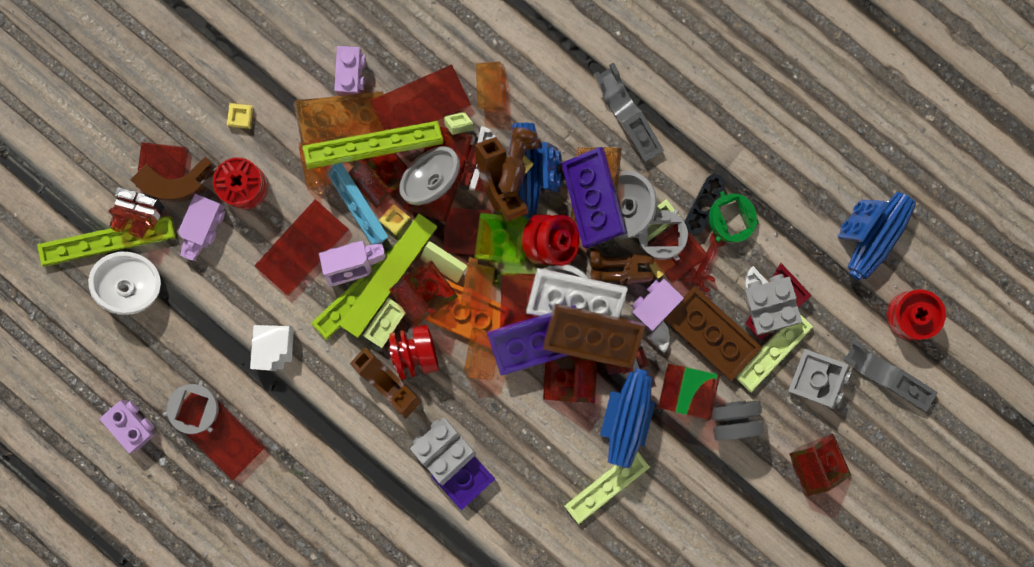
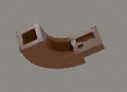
[475,137,528,221]
[130,157,216,202]
[350,347,422,419]

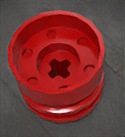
[213,157,269,210]
[389,324,439,380]

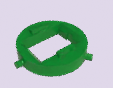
[709,191,759,243]

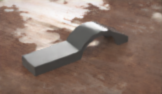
[593,62,664,162]
[842,340,938,412]

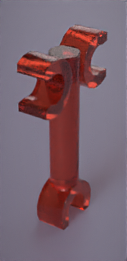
[680,232,726,293]

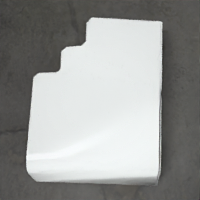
[250,325,294,371]

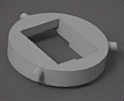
[634,210,688,261]
[163,380,219,434]

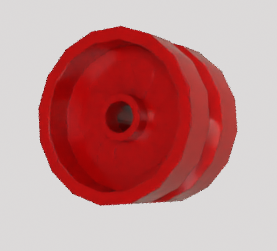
[522,214,580,266]
[886,289,946,340]

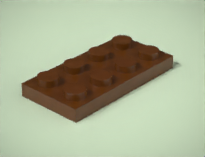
[663,286,762,381]
[542,303,645,369]

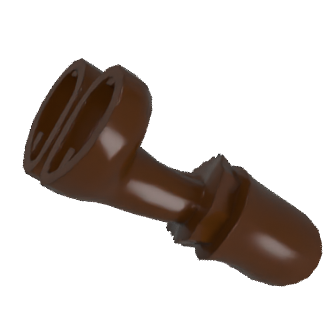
[499,127,541,198]
[591,248,654,286]

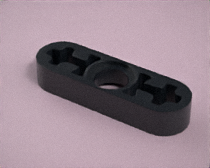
[684,174,725,235]

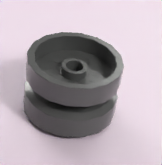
[710,400,766,440]

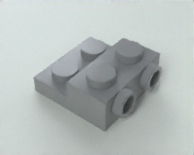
[744,274,802,335]
[789,349,853,409]
[410,418,476,486]

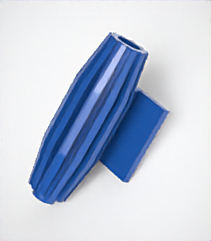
[509,122,562,220]
[837,192,916,281]
[600,368,655,468]

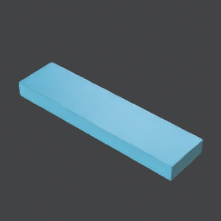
[327,163,388,245]

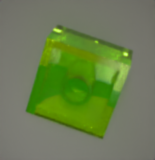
[475,213,528,267]

